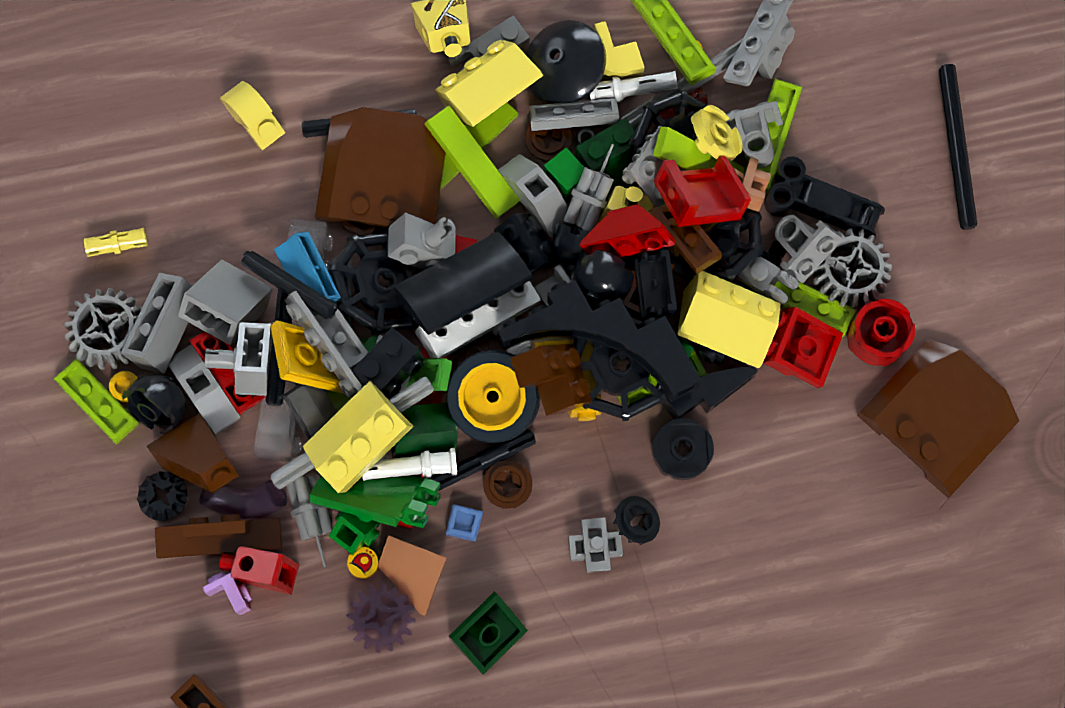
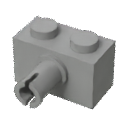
[388,213,456,270]
[205,322,271,396]

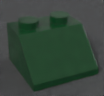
[575,118,639,200]

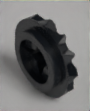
[137,471,187,521]
[613,496,660,545]

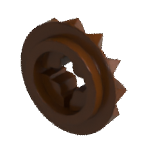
[525,124,572,162]
[483,460,532,509]

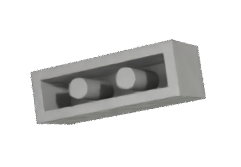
[121,273,192,374]

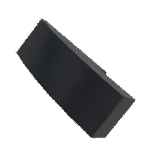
[662,367,758,419]

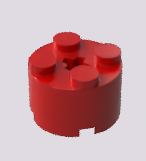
[848,298,916,366]

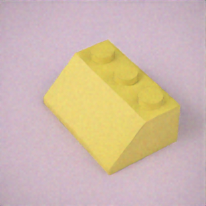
[435,40,543,127]
[677,271,781,368]
[302,381,414,493]

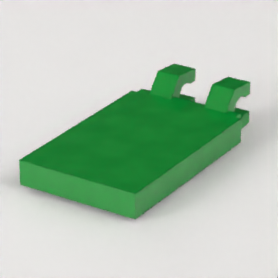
[309,469,441,528]

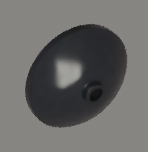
[525,20,606,104]

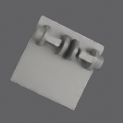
[622,126,682,207]

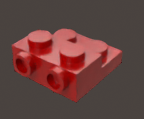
[763,307,844,388]

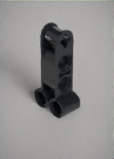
[764,156,885,238]

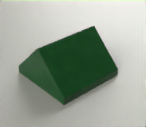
[391,402,458,459]
[448,592,528,675]

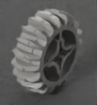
[812,229,892,309]
[64,288,142,370]

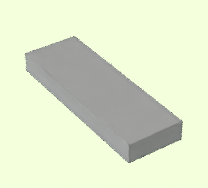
[529,98,619,131]

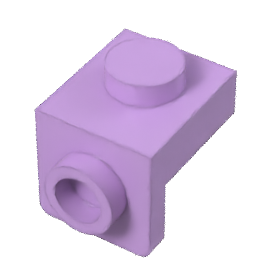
[203,572,252,615]

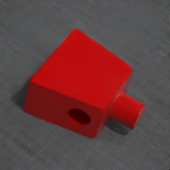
[219,546,299,595]

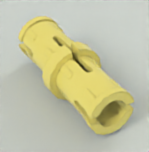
[84,227,148,257]

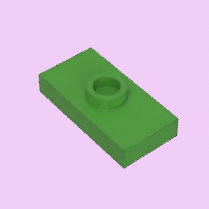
[407,358,452,391]

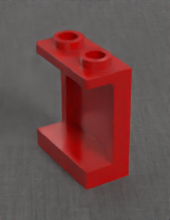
[653,156,751,227]

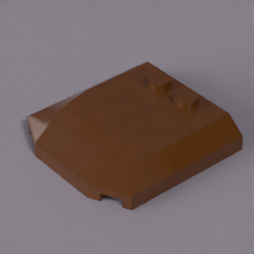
[315,107,446,228]
[857,339,1019,498]

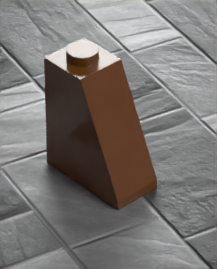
[147,413,239,493]

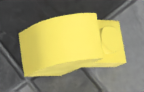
[594,21,645,81]
[219,81,285,150]

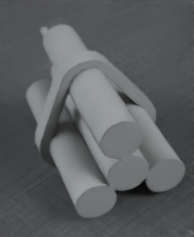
[564,144,614,232]
[286,475,333,568]

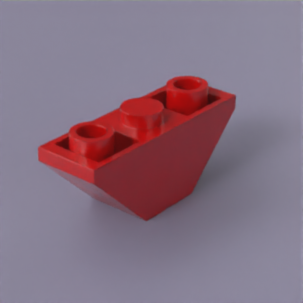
[580,204,676,257]
[189,331,265,415]

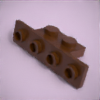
[155,514,282,559]

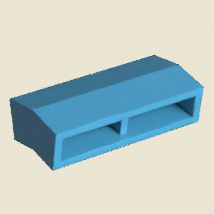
[274,232,341,316]

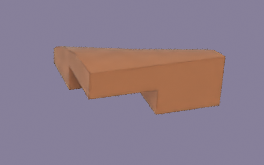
[378,535,447,616]

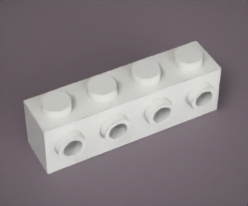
[415,281,541,358]

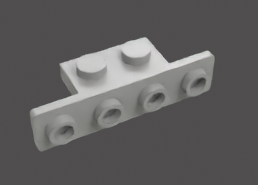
[723,0,795,86]
[285,291,368,398]

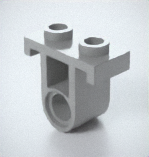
[726,101,783,168]
[775,215,843,283]

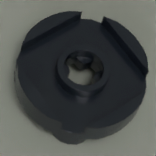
[652,418,714,480]

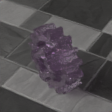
[347,584,416,653]

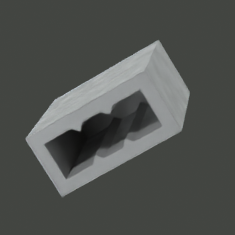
[178,259,273,346]

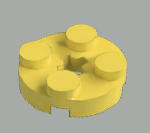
[691,105,743,162]

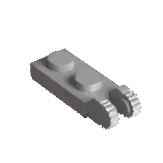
[448,15,530,71]
[719,253,799,304]

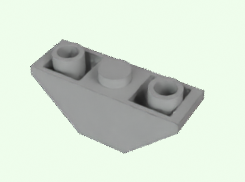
[498,154,571,239]
[169,344,241,435]

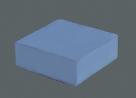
[446,504,483,543]

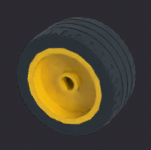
[447,350,541,443]

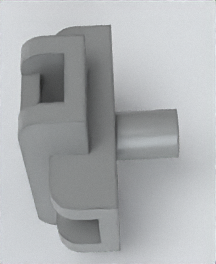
[568,518,623,573]

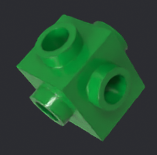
[329,511,380,555]

